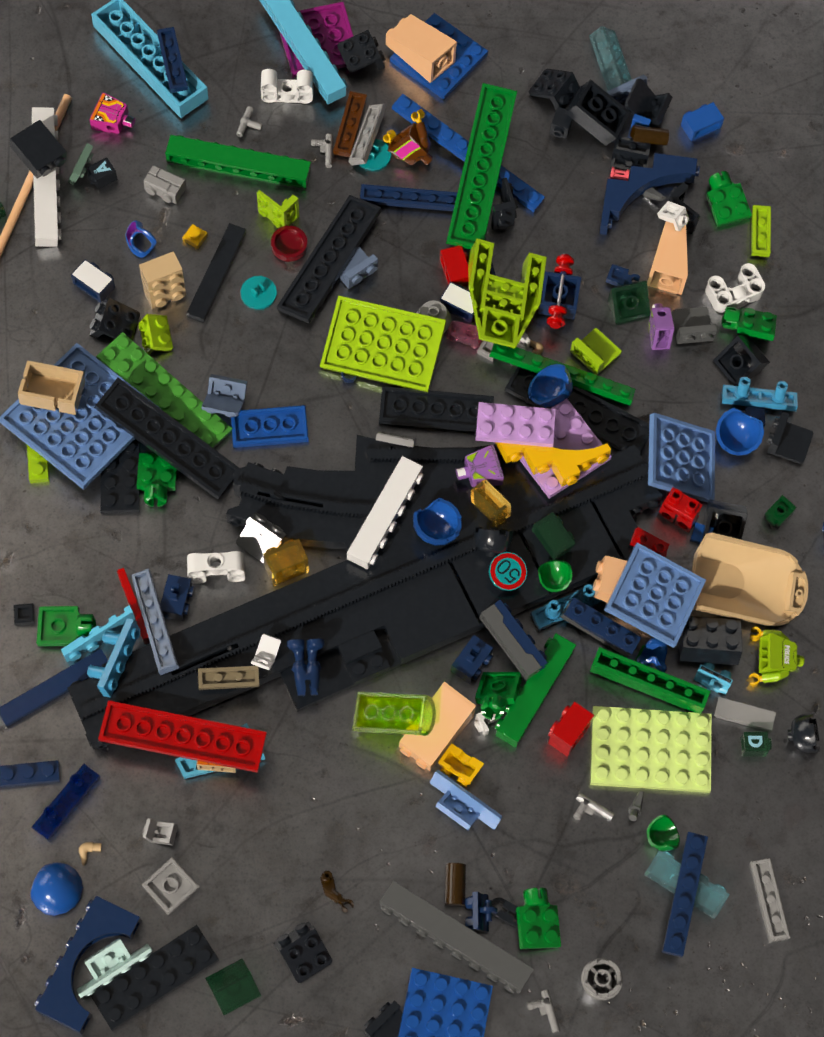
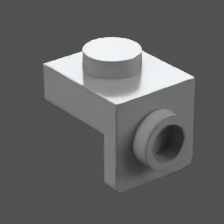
[143,818,178,845]

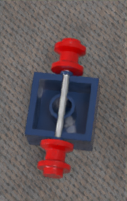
[538,254,581,329]

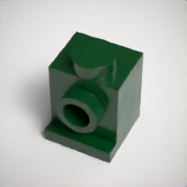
[764,495,797,529]

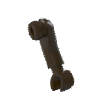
[320,871,354,913]

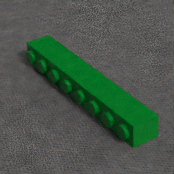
[165,135,311,189]

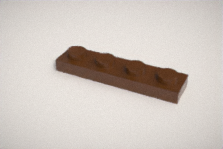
[333,91,367,158]

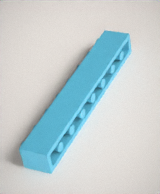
[259,0,347,104]

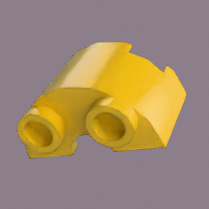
[438,743,484,788]

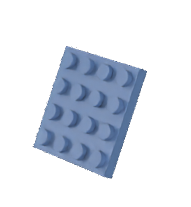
[648,413,715,502]
[604,543,706,648]

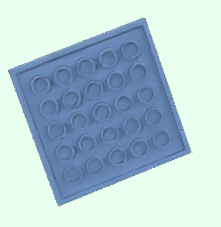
[0,343,161,490]

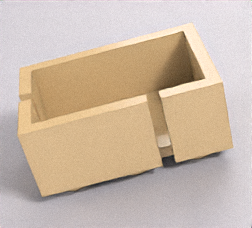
[139,251,186,309]
[18,360,85,415]

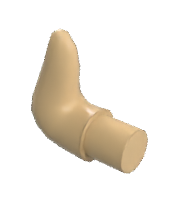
[530,340,544,355]
[79,842,102,865]

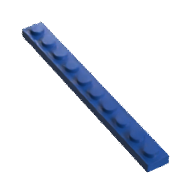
[392,94,545,213]

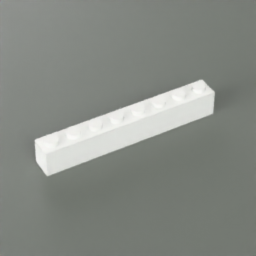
[32,107,61,247]

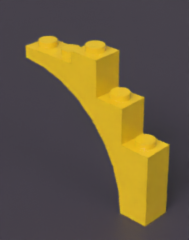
[495,442,611,487]

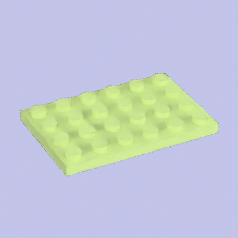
[590,706,712,793]

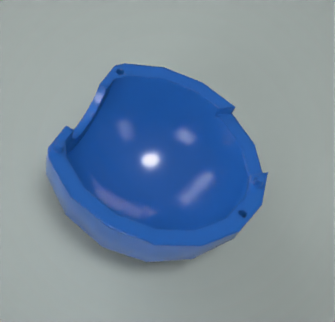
[528,364,573,408]
[716,408,764,456]
[413,498,462,546]
[30,862,83,916]

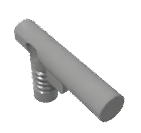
[311,134,333,168]
[573,793,615,820]
[527,990,561,1033]

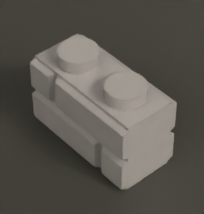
[143,165,187,204]

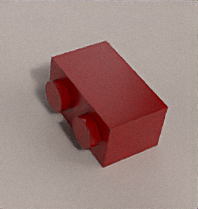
[440,246,469,287]

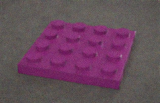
[279,2,353,78]

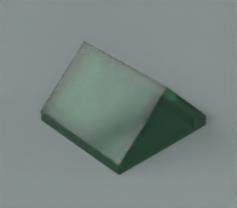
[608,280,651,324]
[205,959,261,1016]

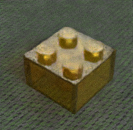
[263,539,309,587]

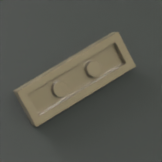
[198,666,259,690]

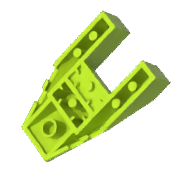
[468,239,547,348]

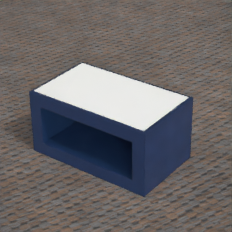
[71,259,115,303]
[440,282,475,323]

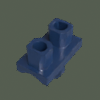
[465,891,498,932]

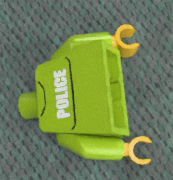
[749,627,805,687]

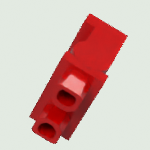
[658,487,703,533]

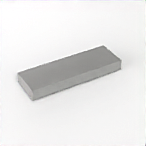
[713,697,776,732]

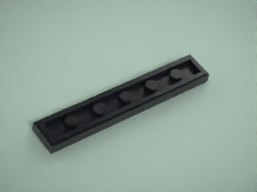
[186,223,246,322]

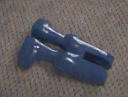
[287,639,324,696]

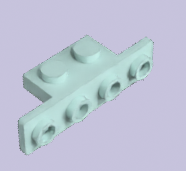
[76,938,153,998]

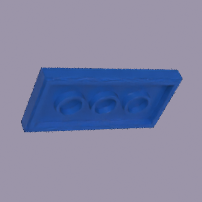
[231,405,309,448]

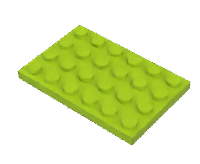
[320,296,447,392]

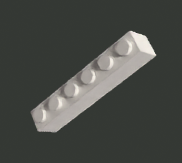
[347,456,424,570]

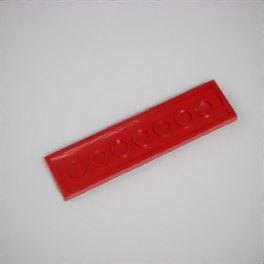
[98,700,267,773]

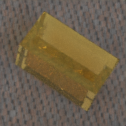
[471,479,511,527]

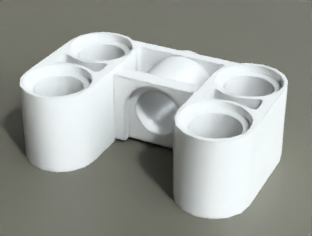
[261,69,313,104]
[705,263,765,314]
[187,551,245,584]

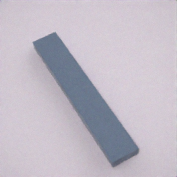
[131,568,179,675]

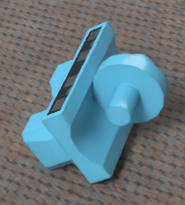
[693,663,733,695]

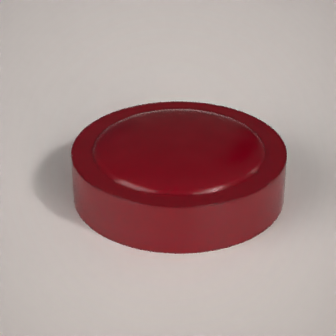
[271,226,307,262]

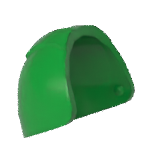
[538,560,572,592]
[647,815,680,851]

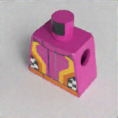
[89,93,135,134]

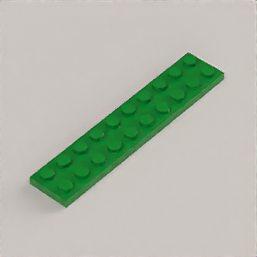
[446,83,517,249]

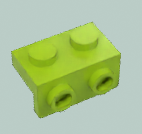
[139,314,173,355]

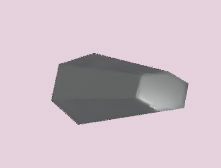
[643,187,666,201]
[628,790,644,821]

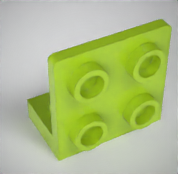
[257,190,299,228]
[570,328,622,375]

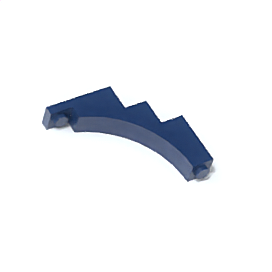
[600,153,700,235]

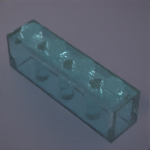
[644,850,730,919]

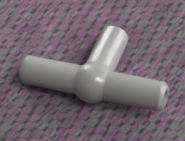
[236,106,263,137]

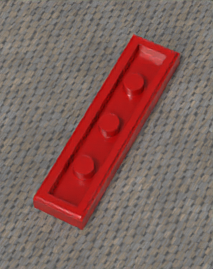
[117,568,150,645]

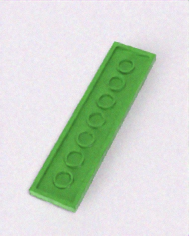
[96,332,232,448]

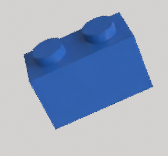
[681,102,724,141]

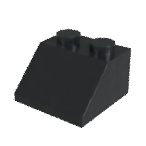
[713,335,770,386]
[702,499,748,540]

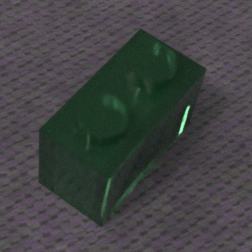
[532,512,575,560]

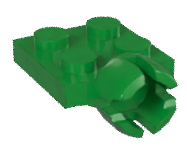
[705,171,752,227]
[721,307,777,341]
[137,453,177,507]
[36,606,96,646]
[475,672,522,720]
[516,887,561,949]

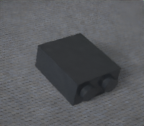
[10,120,67,179]

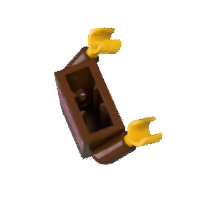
[383,109,433,165]

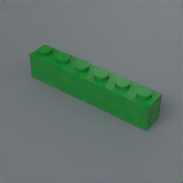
[495,633,576,747]
[590,647,710,714]

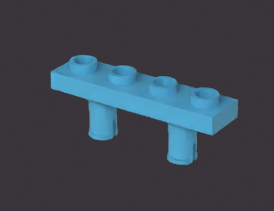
[722,377,798,411]
[530,584,604,631]
[87,618,140,698]

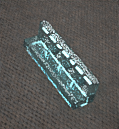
[589,26,632,91]

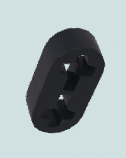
[492,897,518,928]

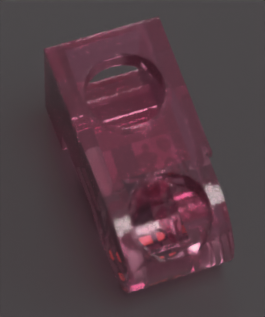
[446,321,482,350]

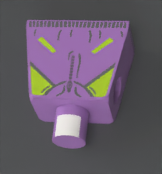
[649,303,674,350]
[456,445,504,487]

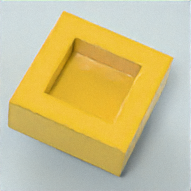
[182,224,208,249]

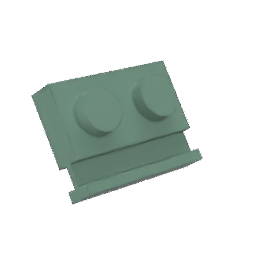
[68,143,94,185]

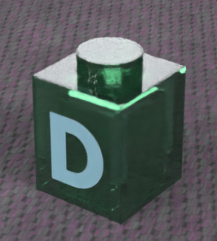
[740,732,772,757]

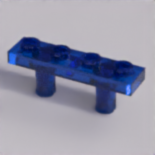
[32,764,100,841]

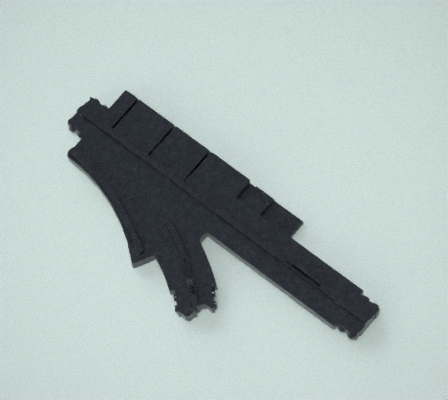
[67,435,663,749]

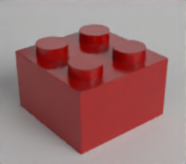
[548,701,594,757]

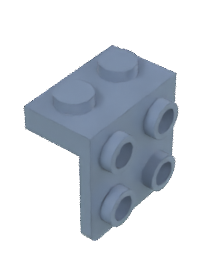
[339,247,378,289]
[201,374,248,417]

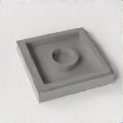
[376,431,417,447]
[141,857,200,915]

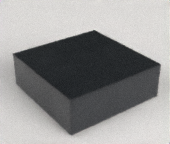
[14,603,35,626]

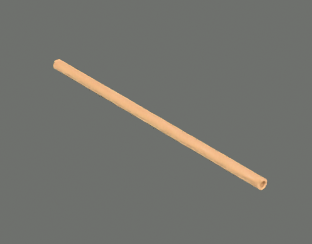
[0,94,72,258]

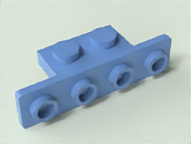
[430,770,502,830]

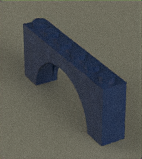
[35,896,142,1034]

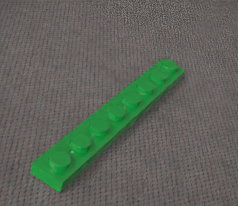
[489,343,636,406]

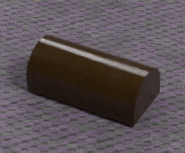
[630,125,669,145]
[445,863,466,907]

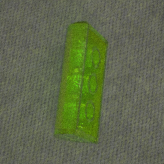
[352,692,436,736]

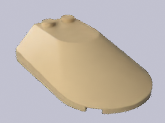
[692,533,808,626]

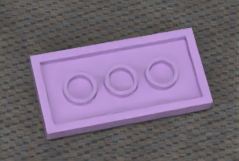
[475,402,556,448]

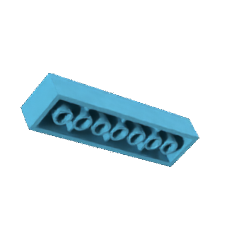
[91,0,208,118]

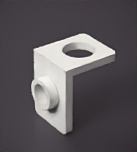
[251,634,281,670]

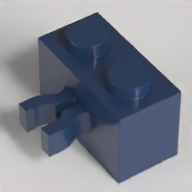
[160,574,195,621]
[451,635,494,684]

